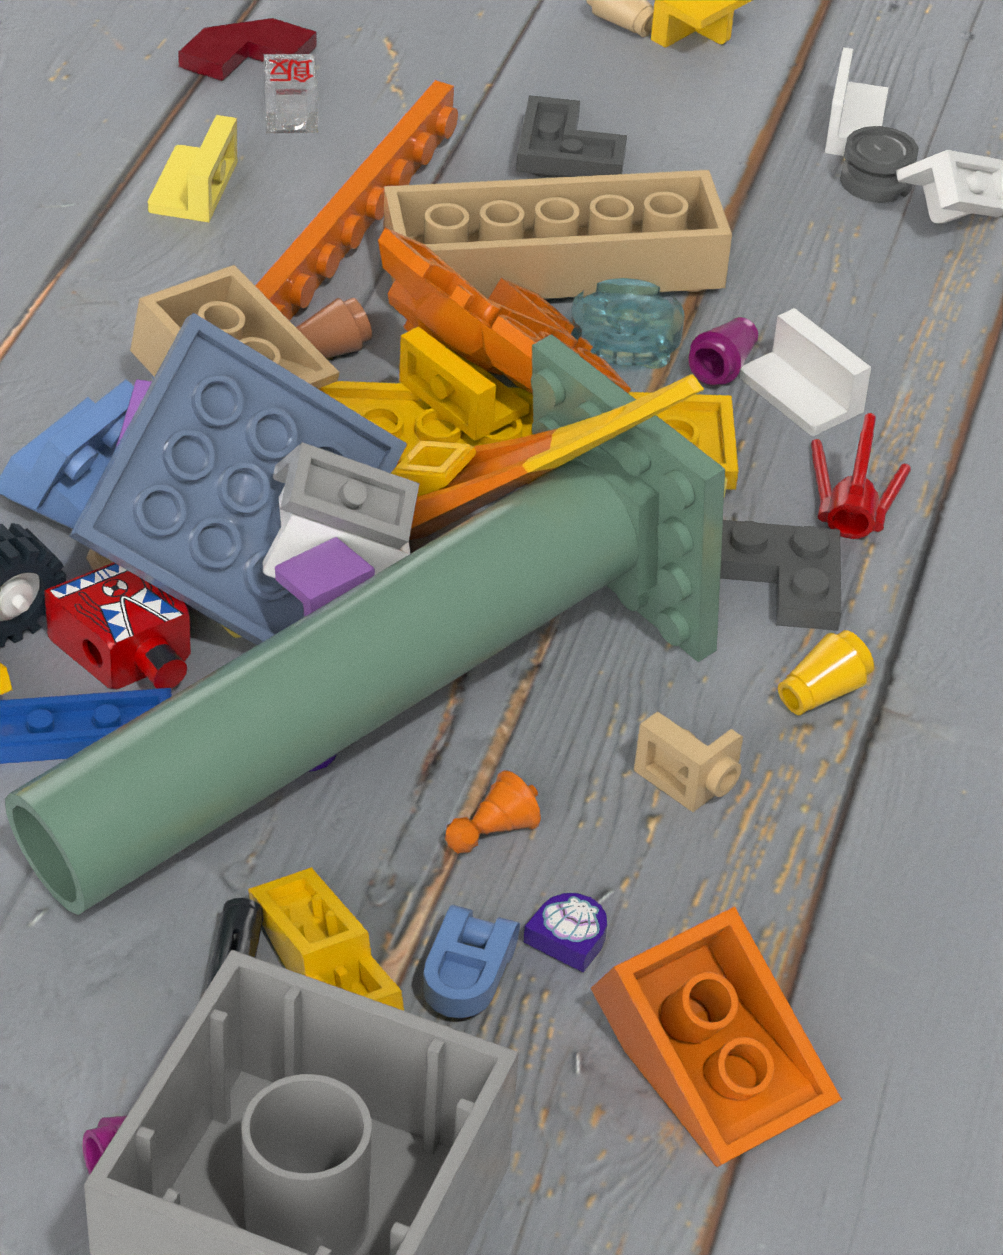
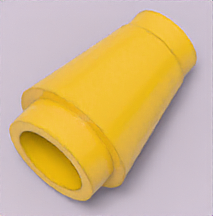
[777,630,874,715]

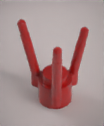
[811,413,911,539]

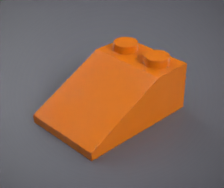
[590,906,842,1167]

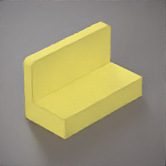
[148,115,238,222]

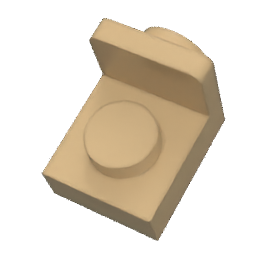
[634,711,743,812]

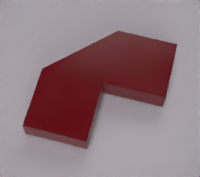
[178,18,317,81]

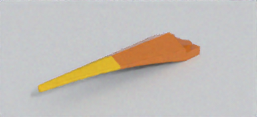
[396,374,704,540]

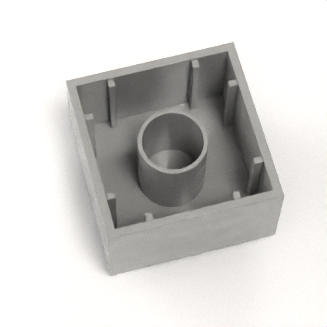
[84,950,519,1255]

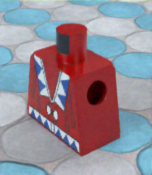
[44,562,191,689]

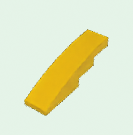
[248,867,404,1011]

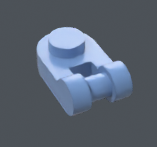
[423,905,520,1018]

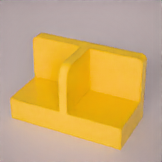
[651,0,753,48]

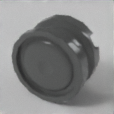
[840,126,919,203]

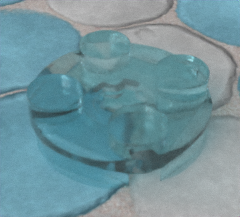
[571,278,685,369]

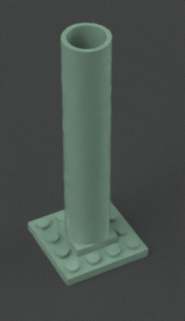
[5,334,725,915]

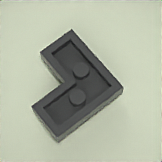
[516,95,627,177]
[720,520,841,631]

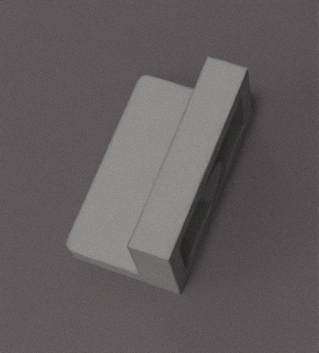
[273,442,420,549]

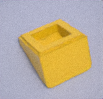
[391,440,476,496]

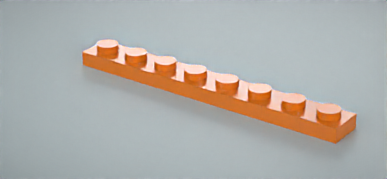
[255,80,458,321]

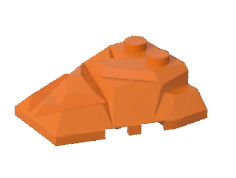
[378,227,631,395]

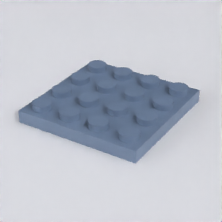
[69,313,407,645]

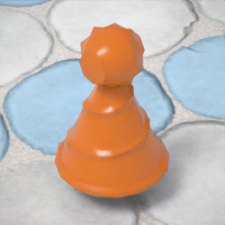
[444,770,541,854]

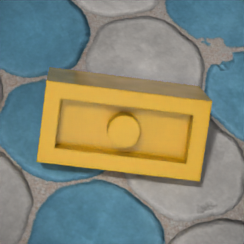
[399,326,530,441]

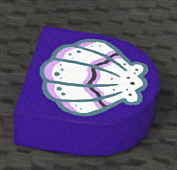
[523,893,607,973]

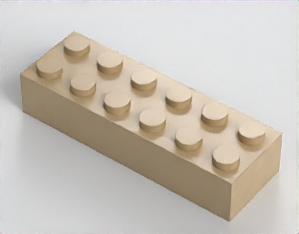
[383,170,732,299]

